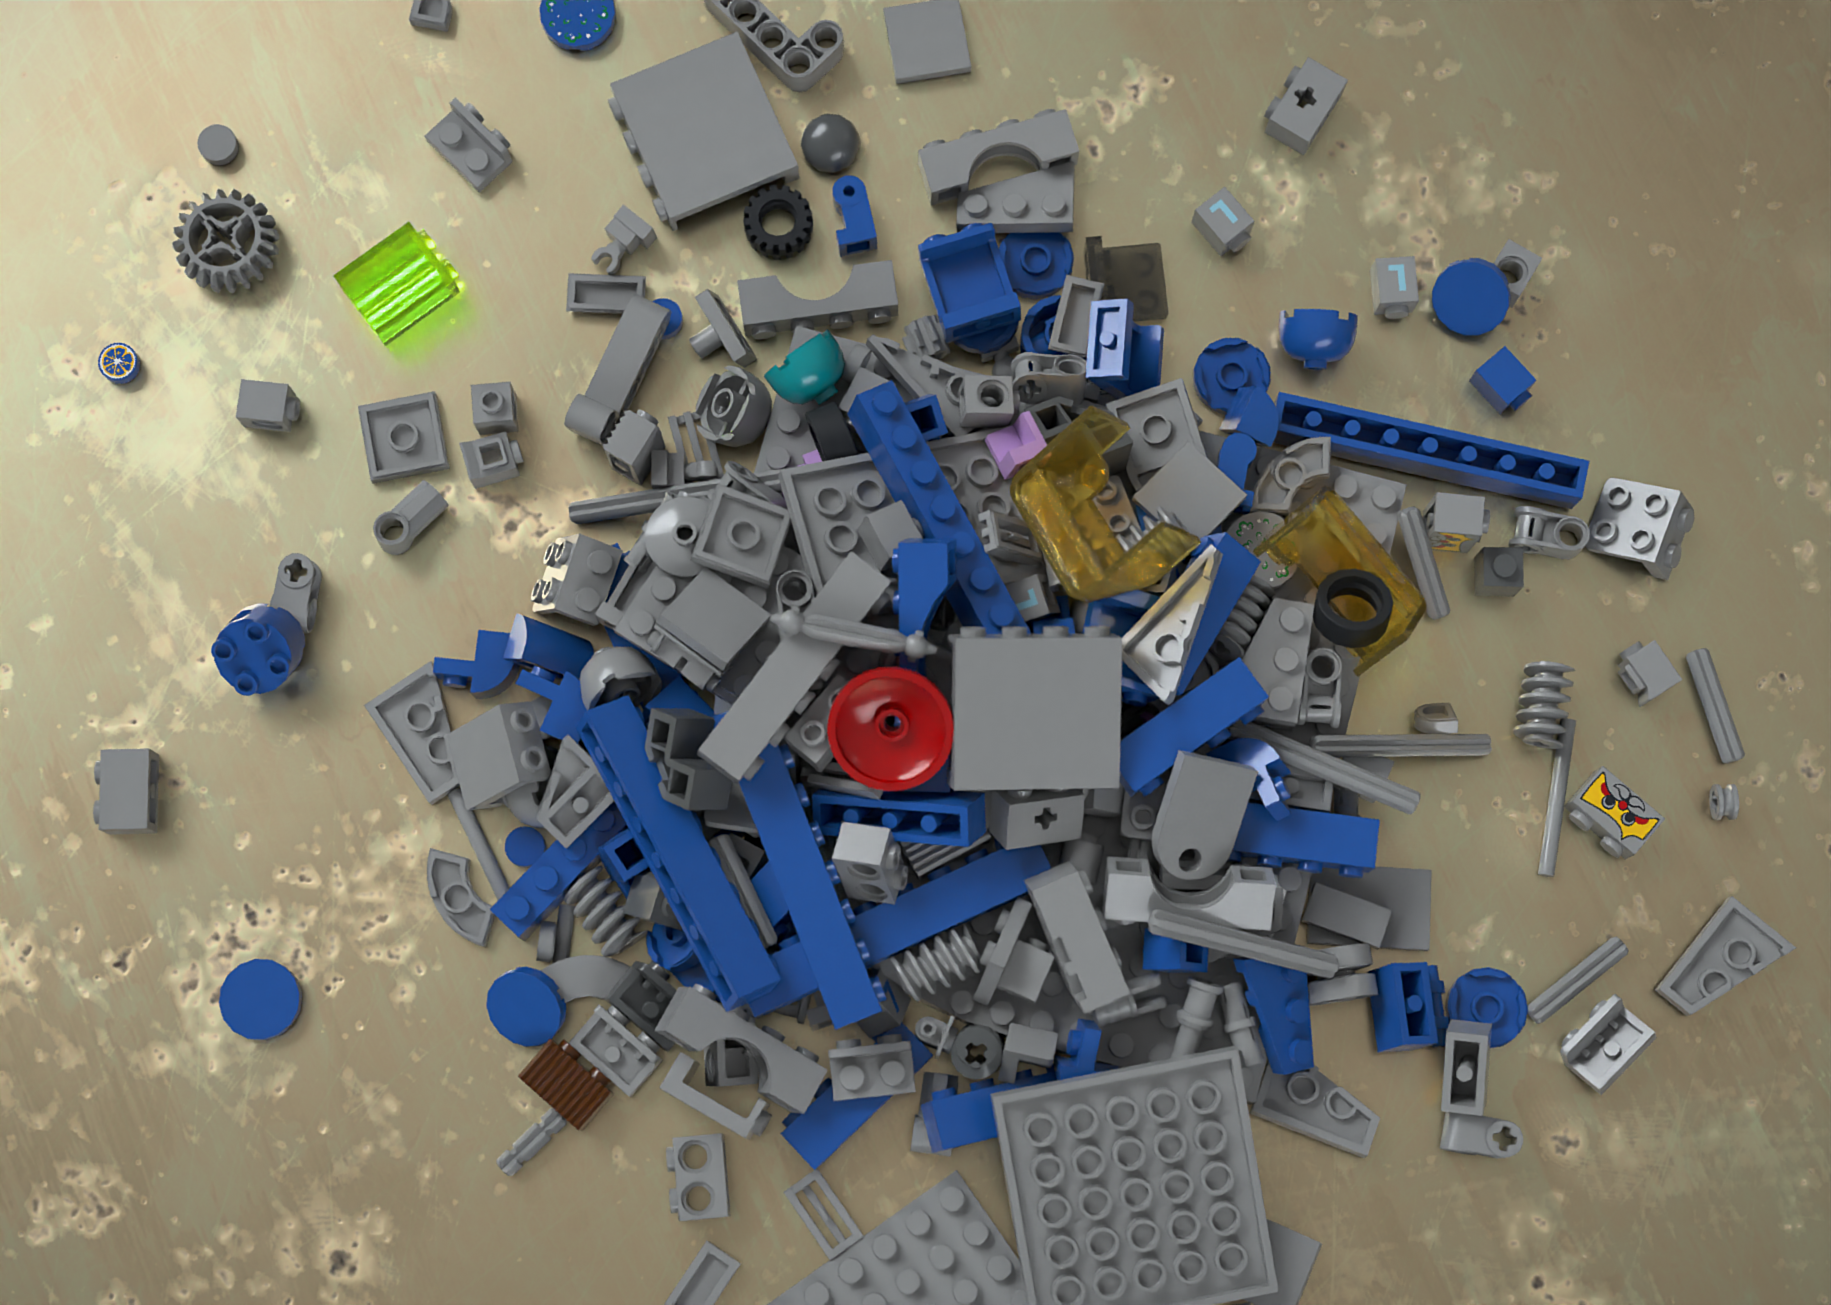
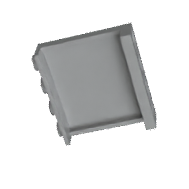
[608,31,799,231]
[947,626,1122,790]

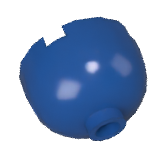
[1278,309,1358,370]

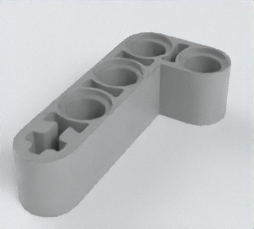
[704,0,844,92]
[564,294,672,446]

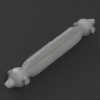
[771,606,937,662]

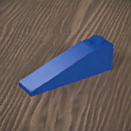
[1176,532,1261,695]

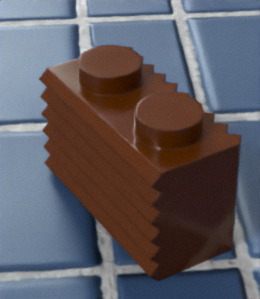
[518,1039,614,1131]

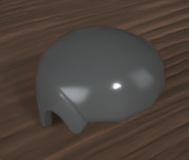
[801,113,861,173]

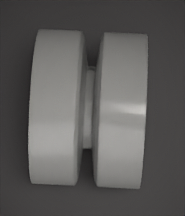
[1307,943,1378,1006]

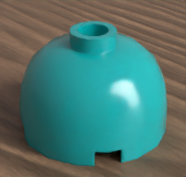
[764,329,845,405]

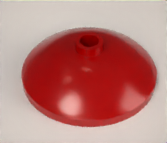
[827,667,954,791]

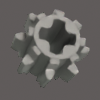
[902,315,953,360]

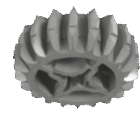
[172,188,279,293]

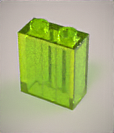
[333,221,460,346]

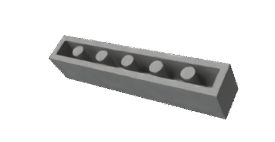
[697,551,891,784]

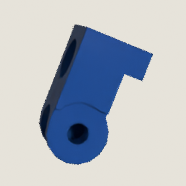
[832,175,877,257]
[1217,433,1257,515]

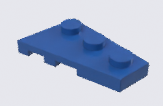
[1233,946,1314,1075]

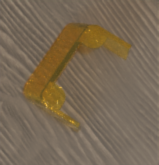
[1010,405,1202,602]
[1253,485,1427,677]

